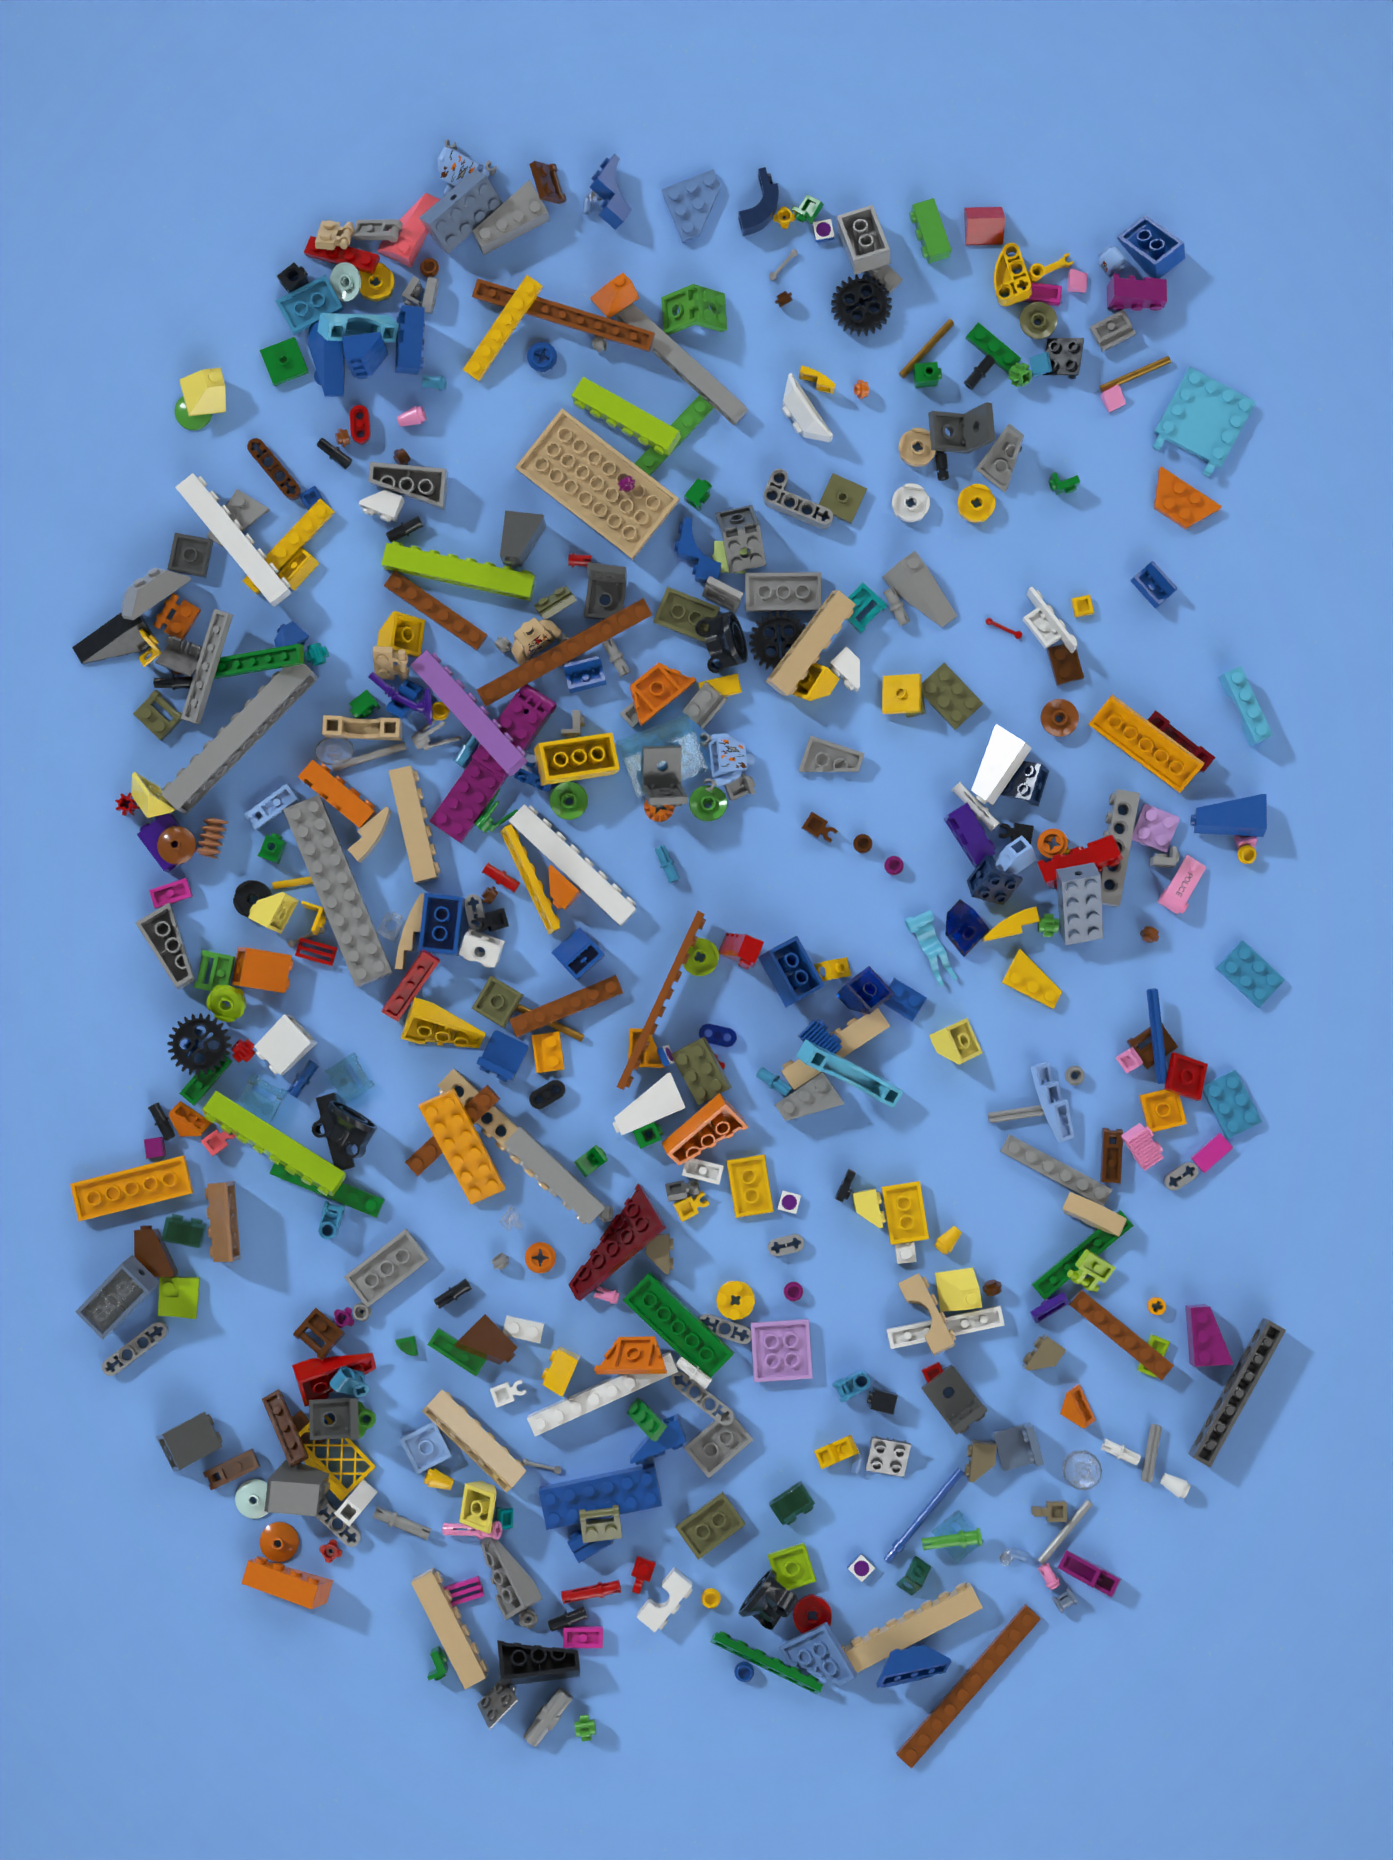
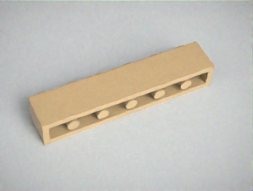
[765,590,856,696]
[389,765,441,884]
[781,1006,890,1090]
[422,1390,527,1492]
[411,1568,489,1689]

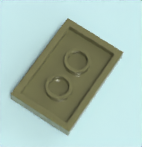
[653,587,720,644]
[921,663,983,730]
[671,1036,732,1105]
[675,1491,746,1560]

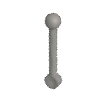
[769,249,798,281]
[288,927,325,948]
[522,1459,561,1474]

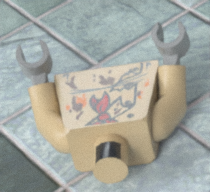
[511,618,569,665]

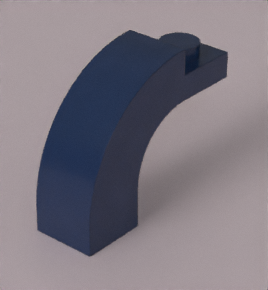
[738,167,779,236]

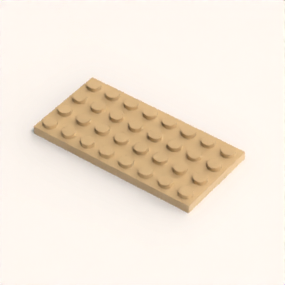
[515,409,680,560]

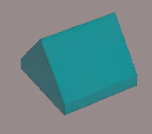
[496,1507,514,1530]

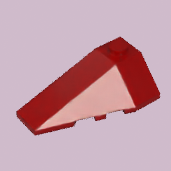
[292,1353,376,1407]

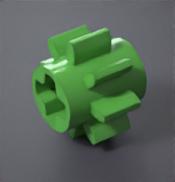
[1008,363,1032,387]
[1038,914,1059,937]
[575,1715,596,1742]

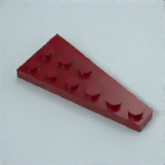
[568,1183,667,1301]

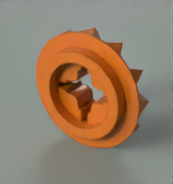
[644,799,674,822]
[1037,829,1068,859]
[525,1242,556,1273]

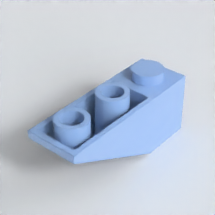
[994,836,1037,875]

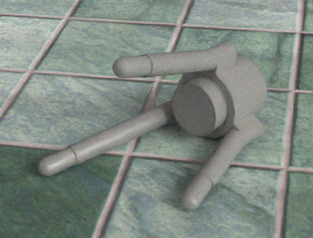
[411,719,461,751]

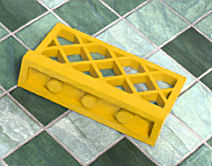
[299,1414,376,1501]

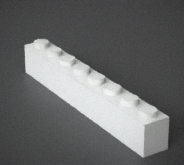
[175,473,292,607]
[509,804,637,926]
[527,1351,678,1436]

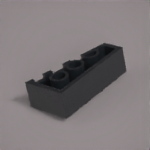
[497,1640,580,1687]

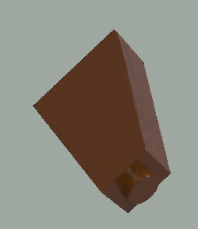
[134,1225,178,1277]
[454,1314,518,1365]

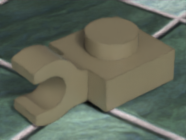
[1031,1500,1067,1522]

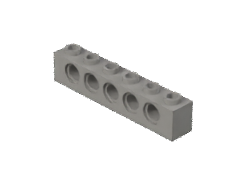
[1099,789,1140,907]

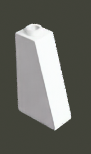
[972,724,1032,805]
[613,1072,686,1135]

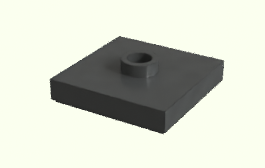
[167,533,213,578]

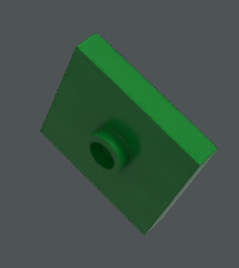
[260,337,309,386]

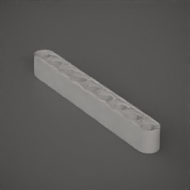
[614,303,748,425]

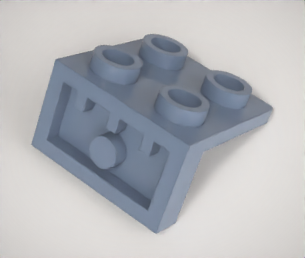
[993,1422,1044,1471]

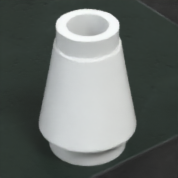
[1160,1473,1191,1499]

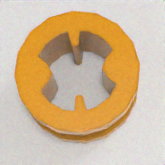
[1147,1297,1166,1315]

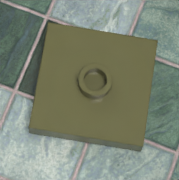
[819,473,867,524]
[471,976,524,1028]

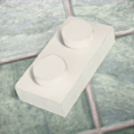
[682,1158,724,1185]
[503,1315,545,1343]

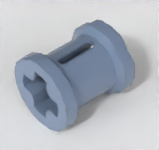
[1052,1588,1078,1614]

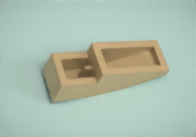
[347,806,391,863]
[1062,1192,1127,1237]

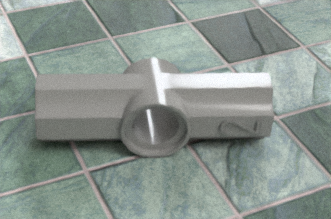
[523,1687,573,1747]

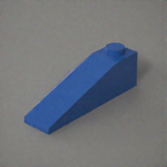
[308,321,345,397]

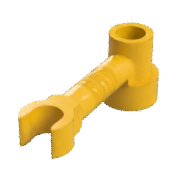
[1028,253,1074,283]

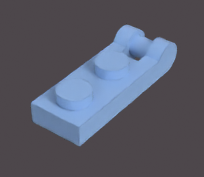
[244,784,299,831]

